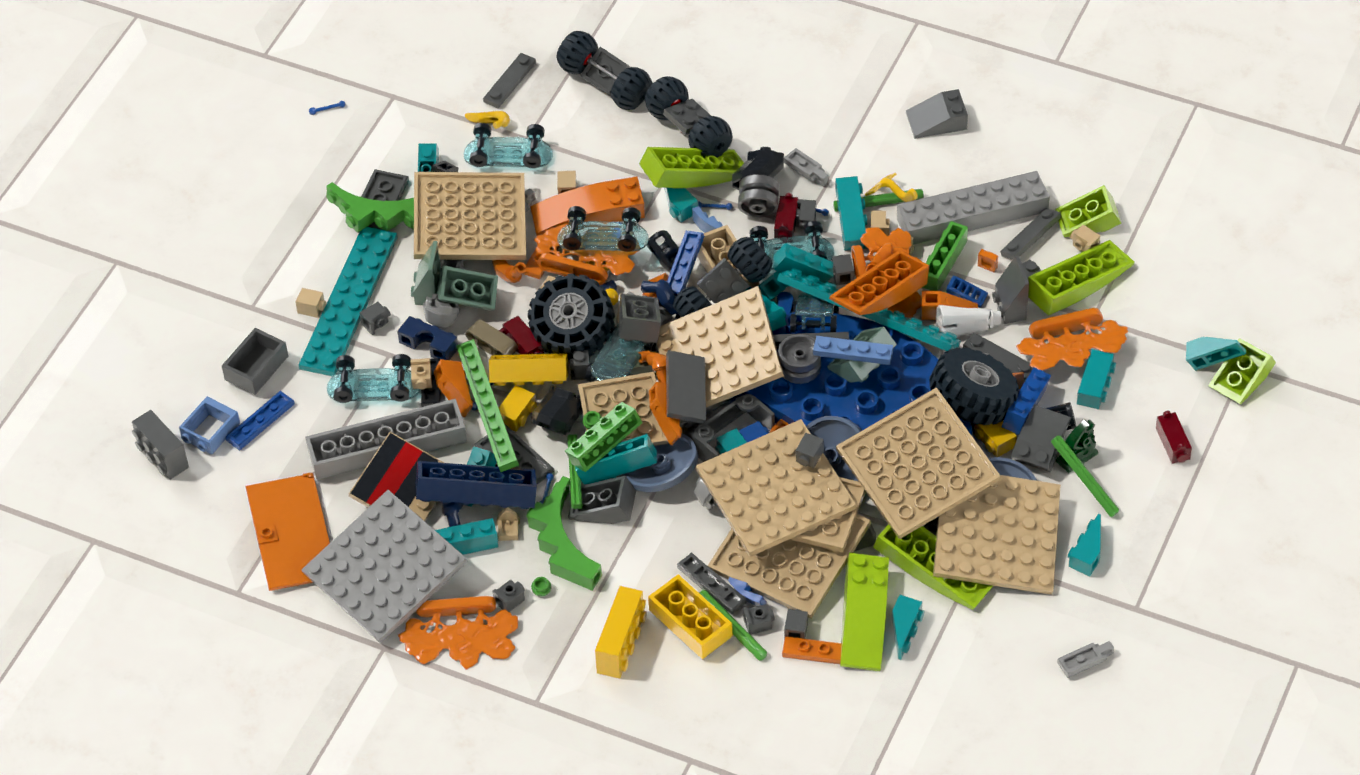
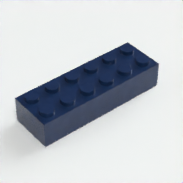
[415,461,537,509]

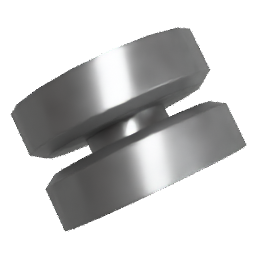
[738,175,779,217]
[778,334,821,384]

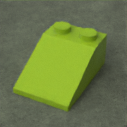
[1055,185,1122,237]
[1208,338,1276,405]

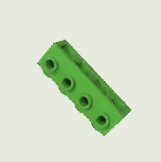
[922,221,968,291]
[565,402,643,472]

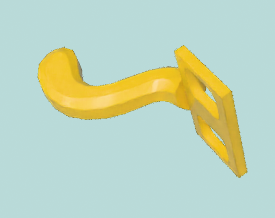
[865,172,918,202]

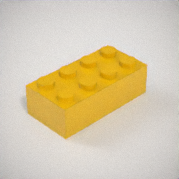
[489,353,568,386]
[648,574,733,660]
[595,586,647,679]

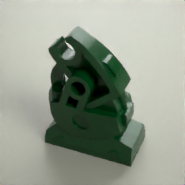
[1056,420,1098,473]

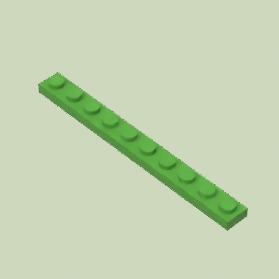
[456,339,519,472]

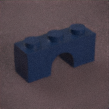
[397,316,458,360]

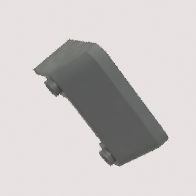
[683,394,775,462]

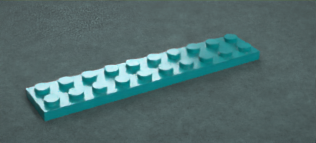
[298,227,398,377]
[777,268,961,351]

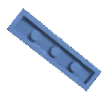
[813,336,893,365]

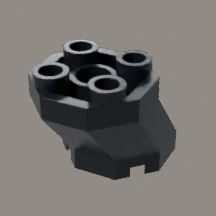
[732,147,784,190]
[531,385,583,435]

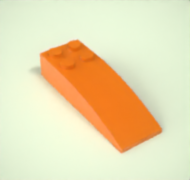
[530,176,645,236]
[829,250,930,315]

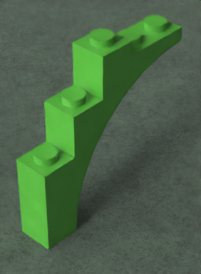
[326,182,414,233]
[526,476,602,591]

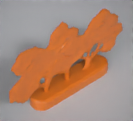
[534,224,640,285]
[851,227,921,318]
[1016,308,1128,370]
[398,596,518,670]

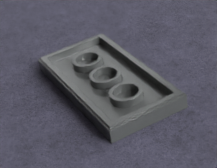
[361,169,409,230]
[666,350,706,424]
[474,424,554,484]

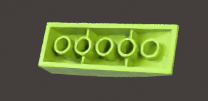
[639,147,744,188]
[1028,240,1135,316]
[873,524,993,610]
[840,552,889,671]

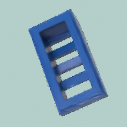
[946,275,988,308]

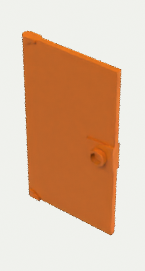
[245,473,330,591]

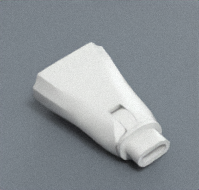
[936,305,1001,337]

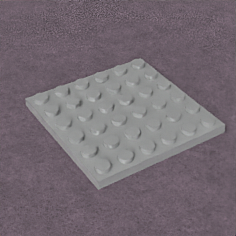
[302,490,468,644]

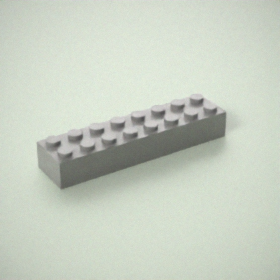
[897,171,1050,245]
[305,399,467,480]

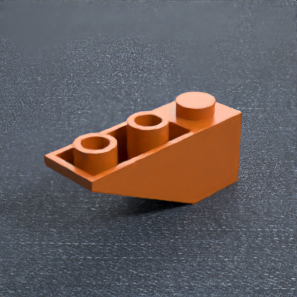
[921,291,978,320]
[434,359,473,418]
[649,382,682,445]

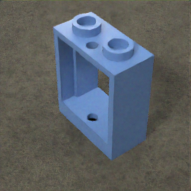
[179,396,240,454]

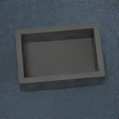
[222,328,288,395]
[132,410,189,480]

